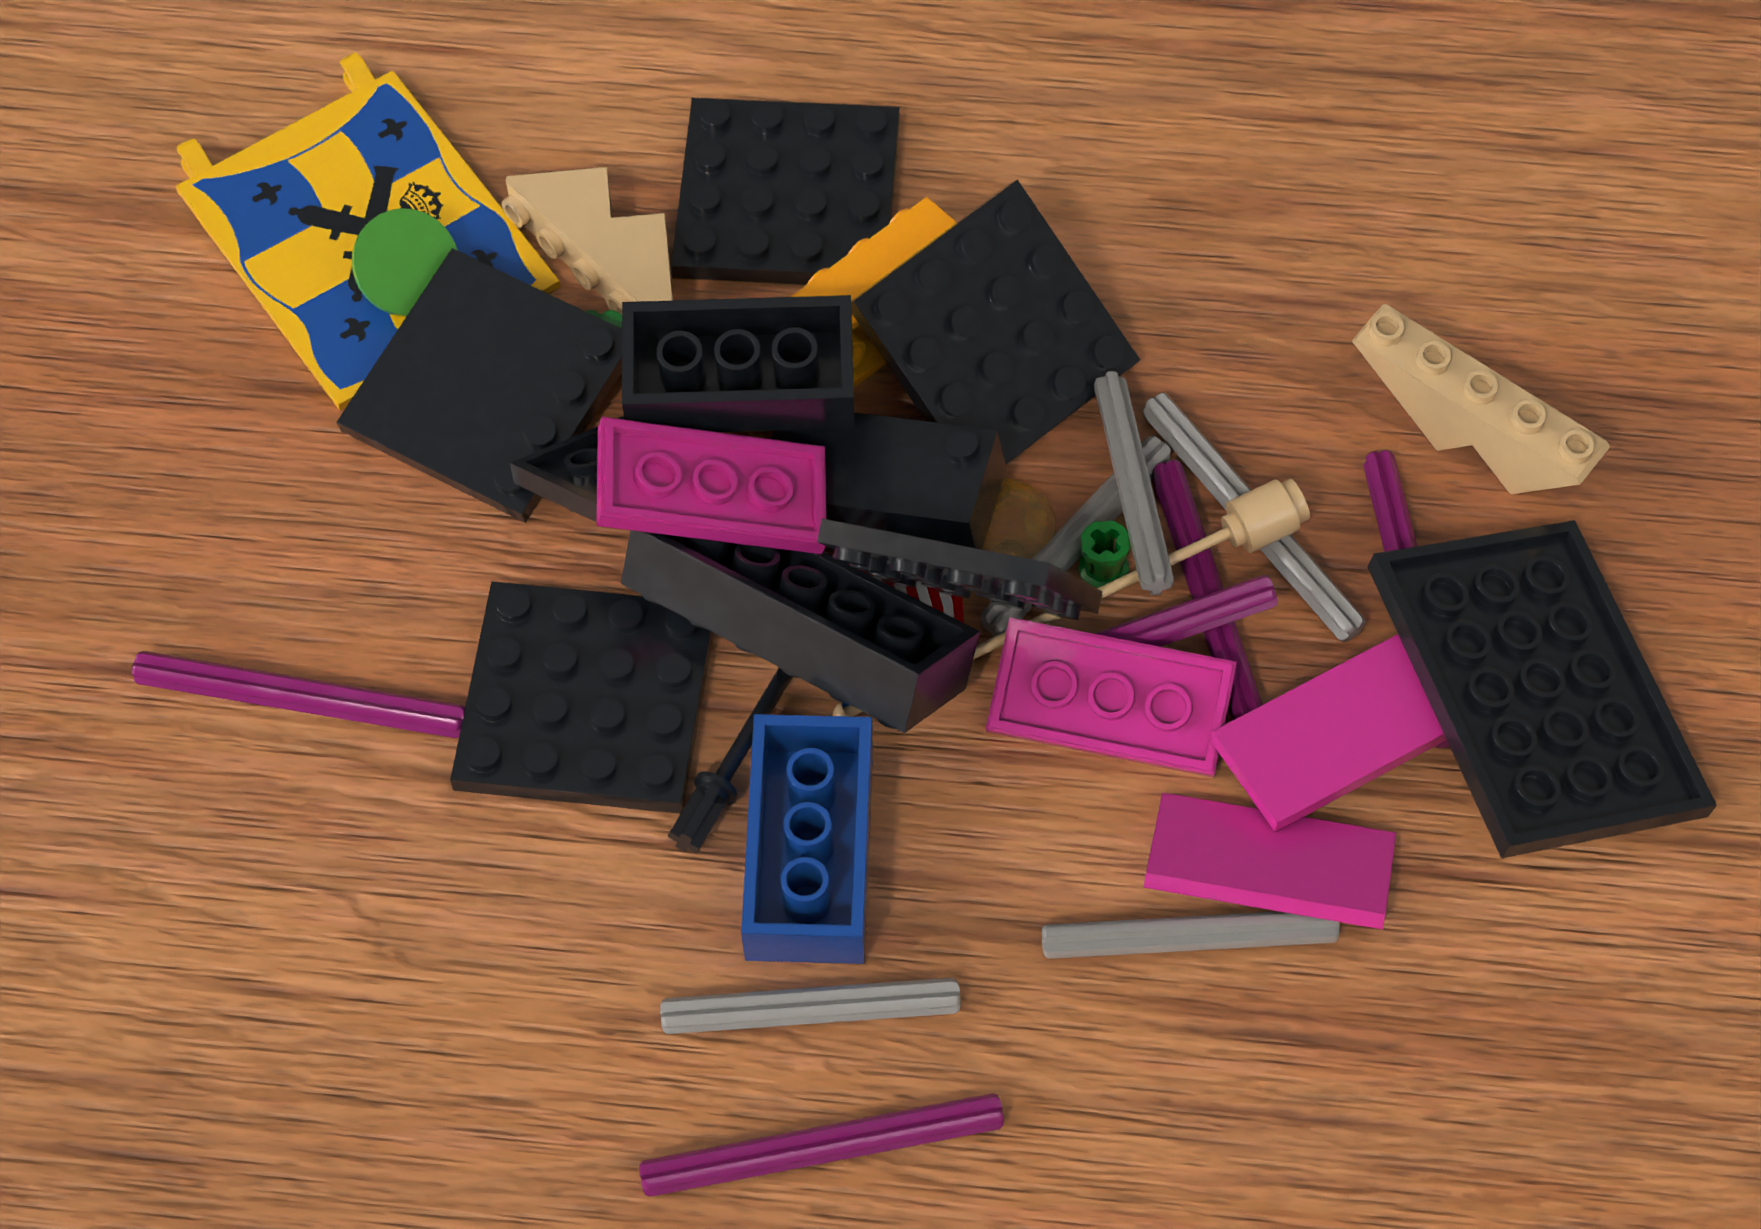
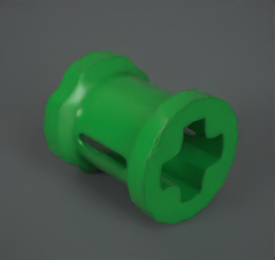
[1078,521,1130,588]

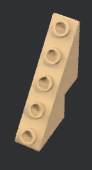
[502,167,673,315]
[1352,304,1611,495]

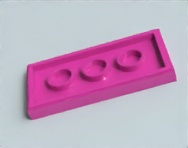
[596,417,826,554]
[985,617,1237,778]
[1210,634,1447,832]
[1144,792,1396,930]

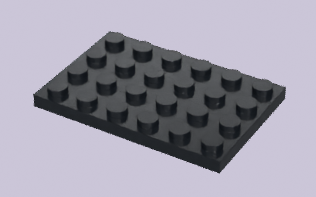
[1367,520,1717,858]

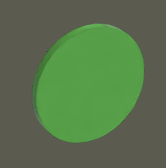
[352,208,458,317]

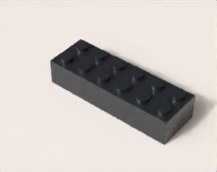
[621,530,980,733]

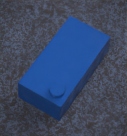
[741,714,873,964]

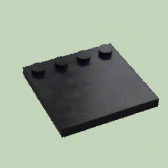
[336,248,622,523]

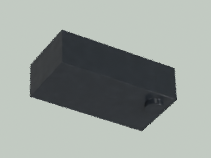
[622,295,855,432]
[771,412,1007,550]

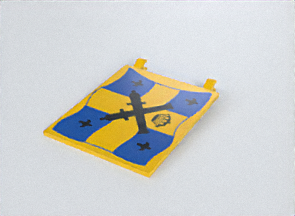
[176,53,561,411]

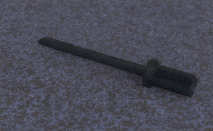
[668,667,793,853]

